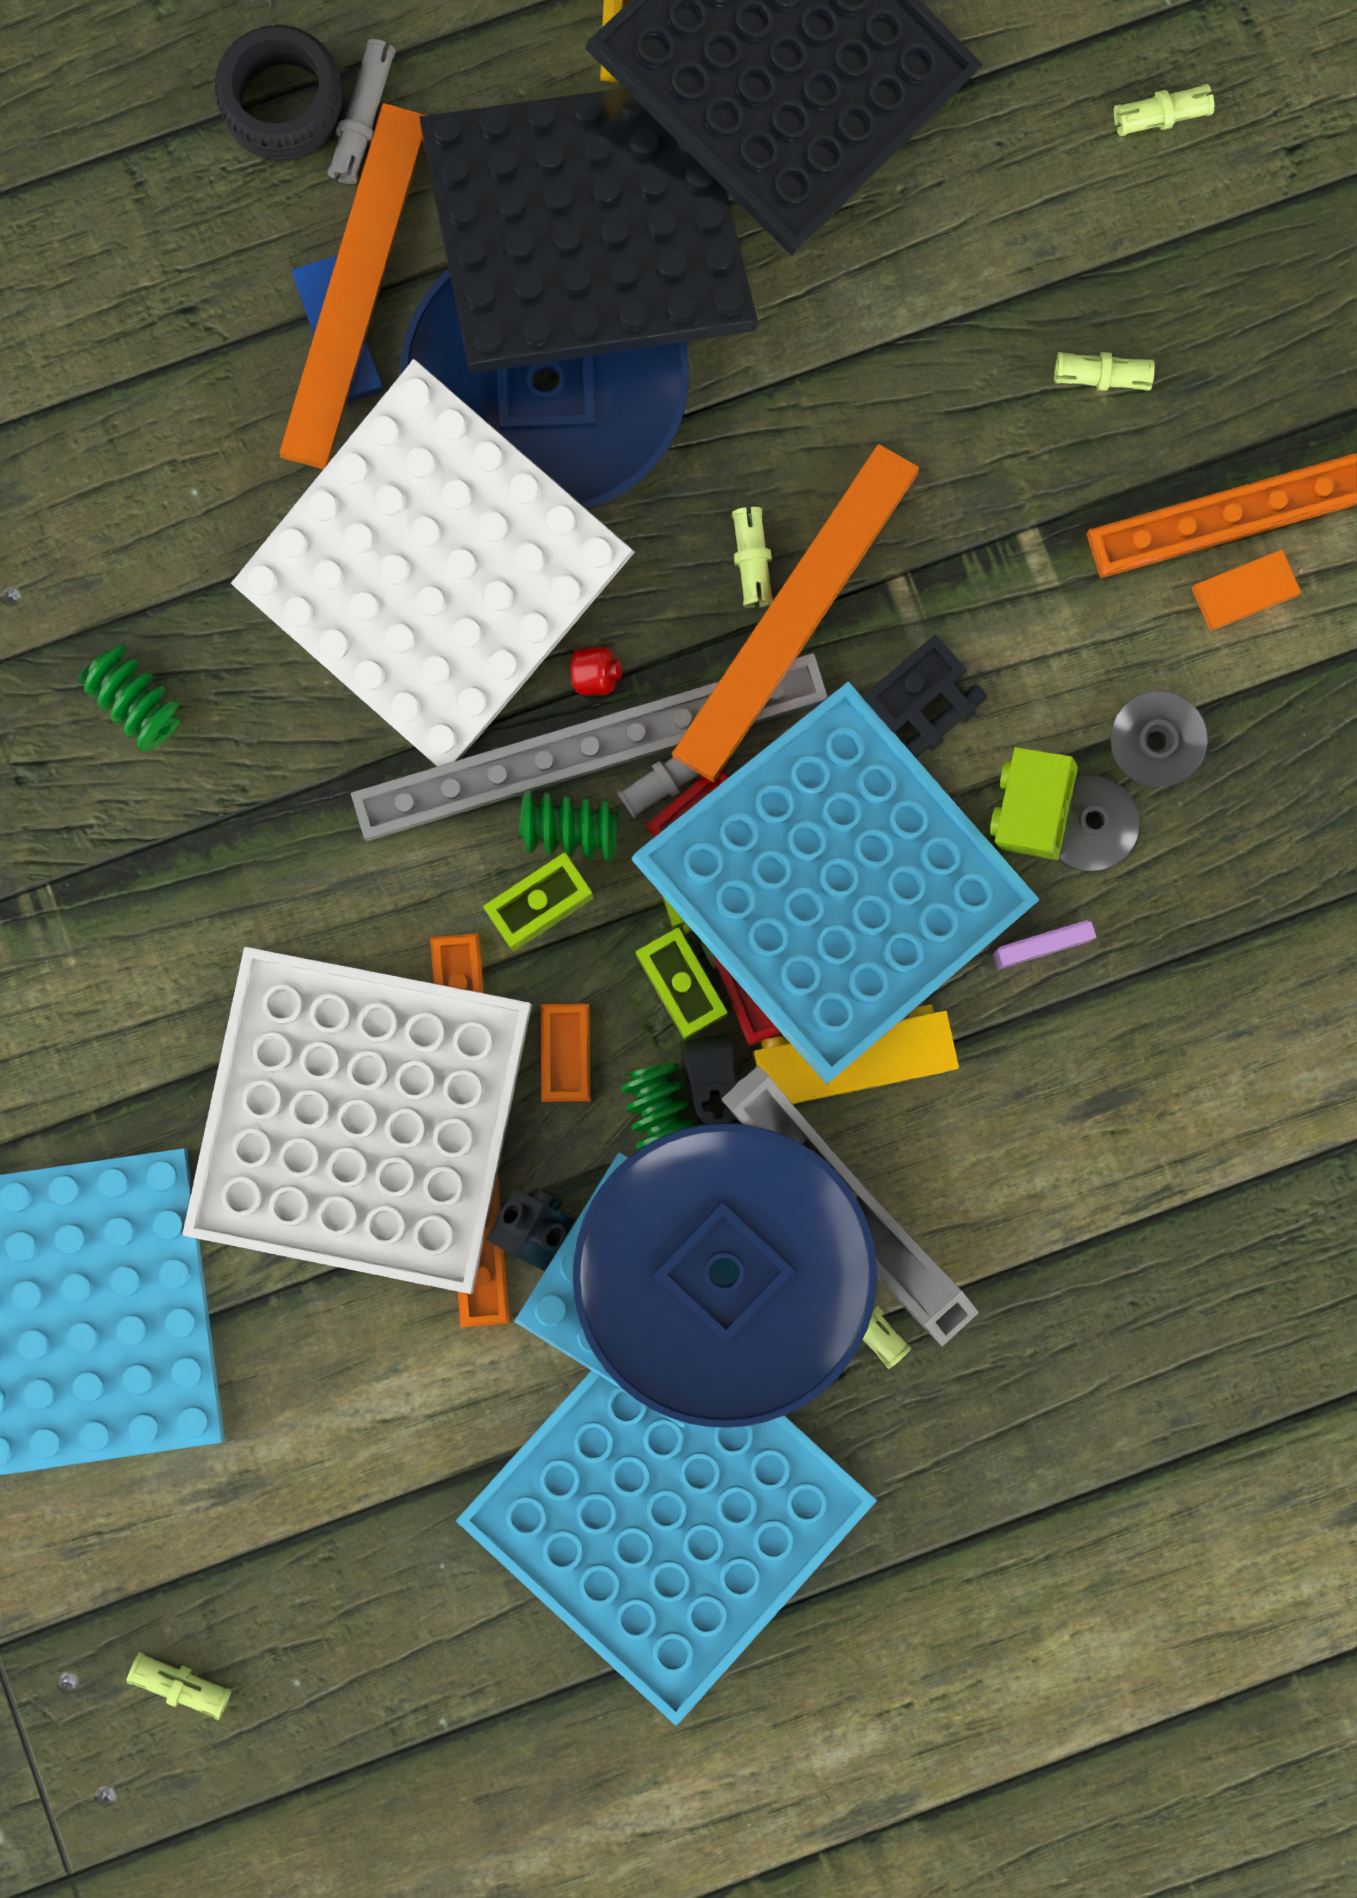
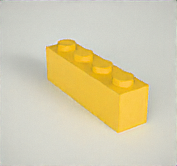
[752,1004,959,1104]

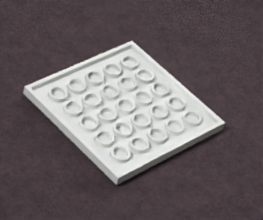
[231,359,635,767]
[183,947,532,1294]

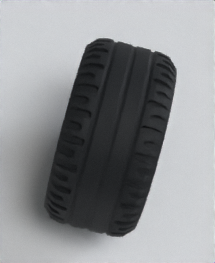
[215,24,344,161]

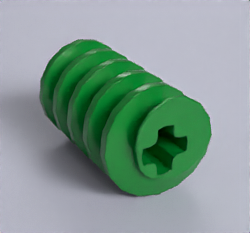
[78,644,181,753]
[519,790,621,862]
[621,1062,694,1151]

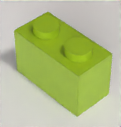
[990,747,1078,860]
[483,852,594,952]
[636,927,728,1040]

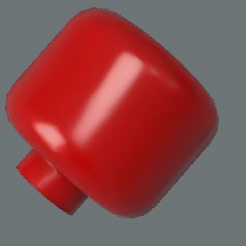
[570,646,622,696]

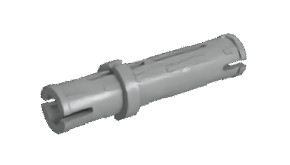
[328,39,396,184]

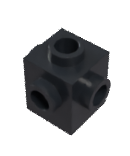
[486,1187,575,1271]

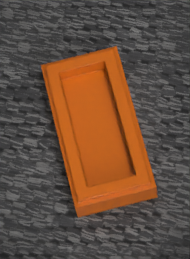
[1191,549,1301,632]
[541,1004,591,1102]

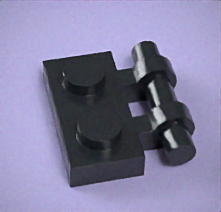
[862,634,988,759]

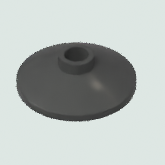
[1110,691,1208,787]
[1059,775,1139,871]

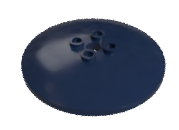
[400,269,689,510]
[573,1123,877,1428]

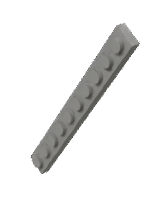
[351,653,828,842]

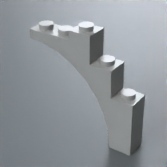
[721,1065,979,1346]

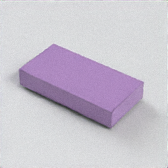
[992,920,1096,970]

